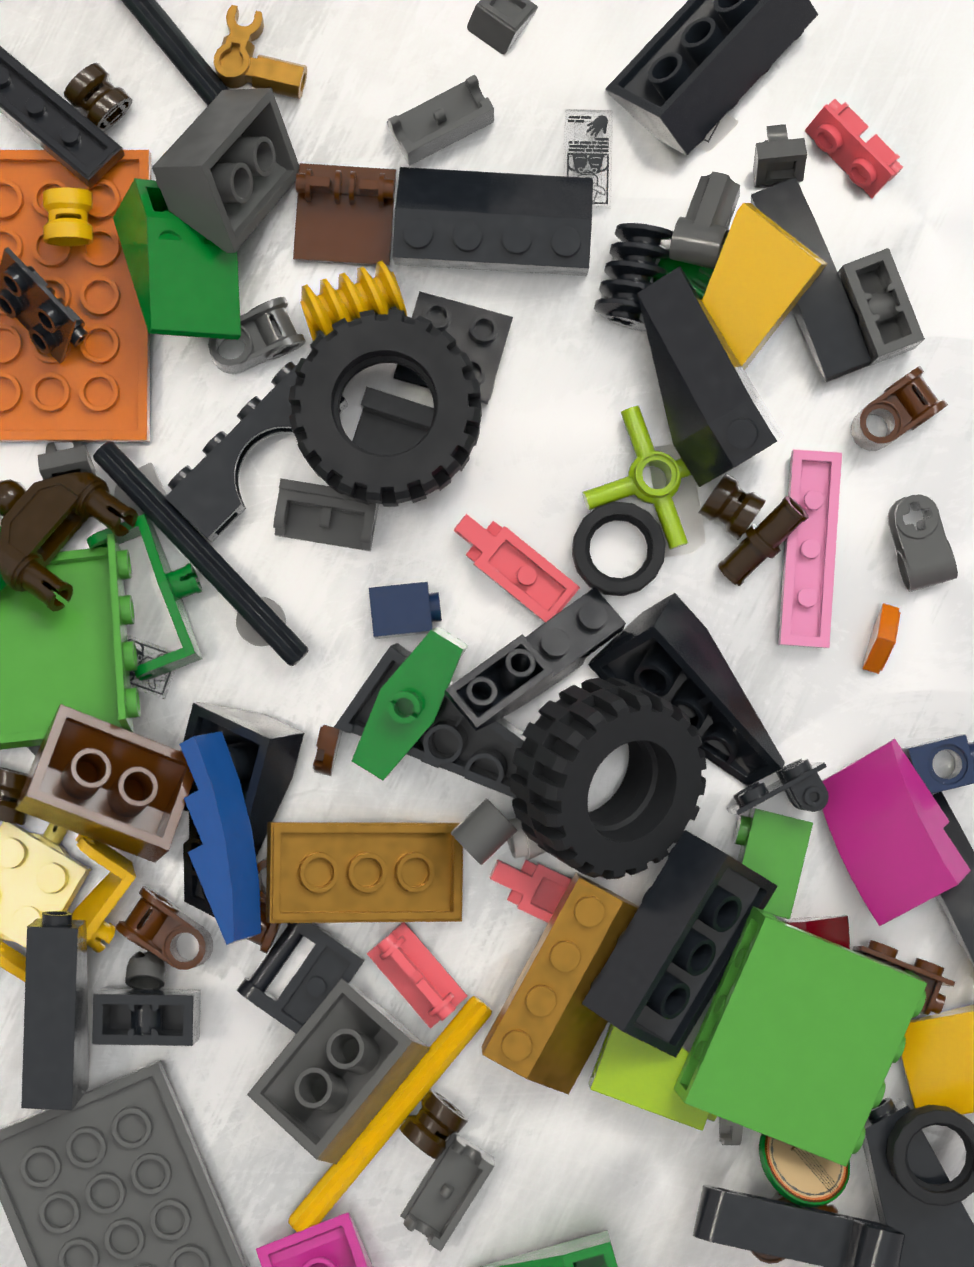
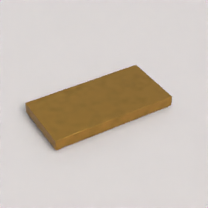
[266,822,463,923]

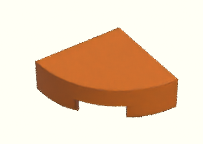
[862,603,901,674]

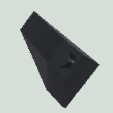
[637,266,784,487]
[588,593,785,786]
[181,702,304,918]

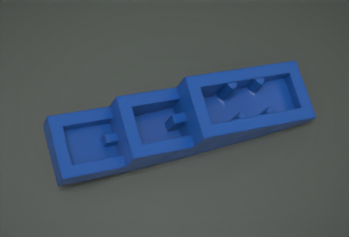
[179,731,261,945]

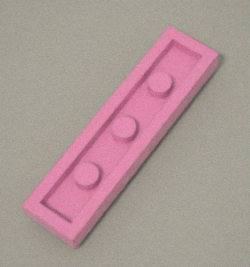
[778,449,842,648]

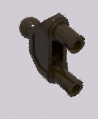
[0,472,138,612]

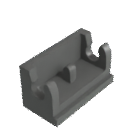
[387,74,494,166]
[273,478,379,552]
[400,1133,494,1252]

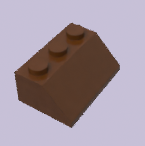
[15,704,194,863]

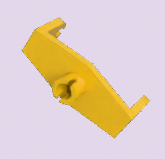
[0,834,136,982]

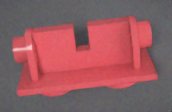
[804,99,903,198]
[367,922,468,1029]

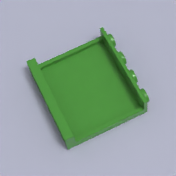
[0,533,141,750]
[674,906,927,1167]

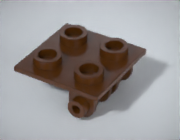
[293,163,396,266]

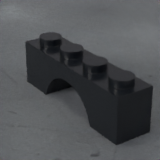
[165,358,348,542]

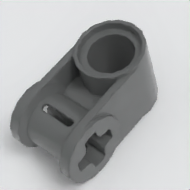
[208,297,306,374]
[887,494,958,592]

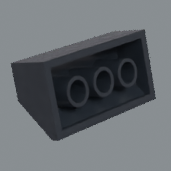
[605,0,819,155]
[392,167,593,276]
[582,830,778,1058]

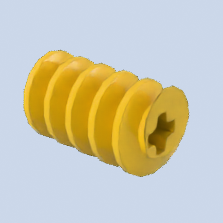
[300,261,408,341]

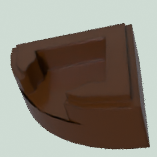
[313,725,342,776]

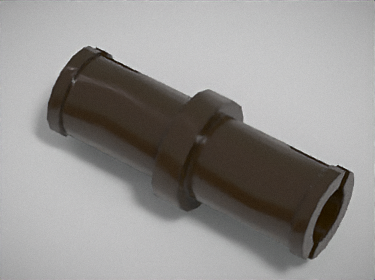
[718,496,809,586]

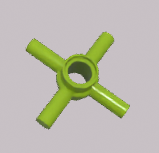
[582,406,691,550]

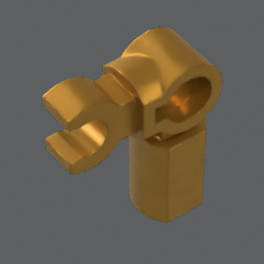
[213,5,307,99]

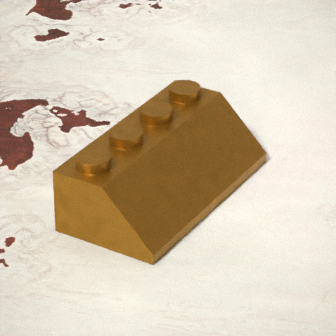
[481,872,639,1095]

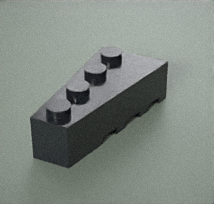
[334,643,526,798]

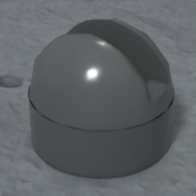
[125,951,166,989]

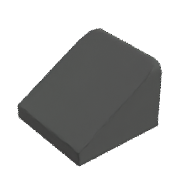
[467,0,538,54]

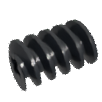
[594,222,673,331]

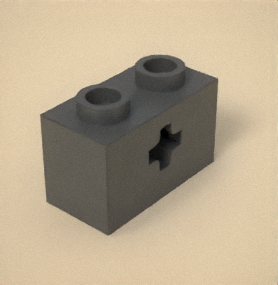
[838,248,925,366]

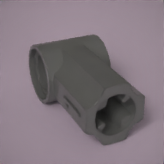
[669,171,741,269]
[451,798,518,865]

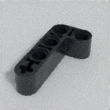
[693,1185,905,1267]

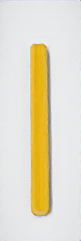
[288,996,492,1232]

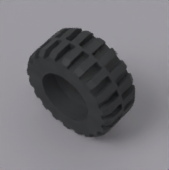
[289,309,482,507]
[510,677,707,880]

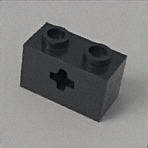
[92,988,200,1046]

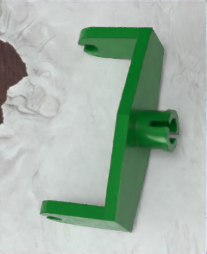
[87,514,202,681]
[351,627,468,781]

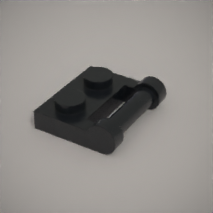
[237,923,365,1034]

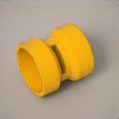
[43,187,93,247]

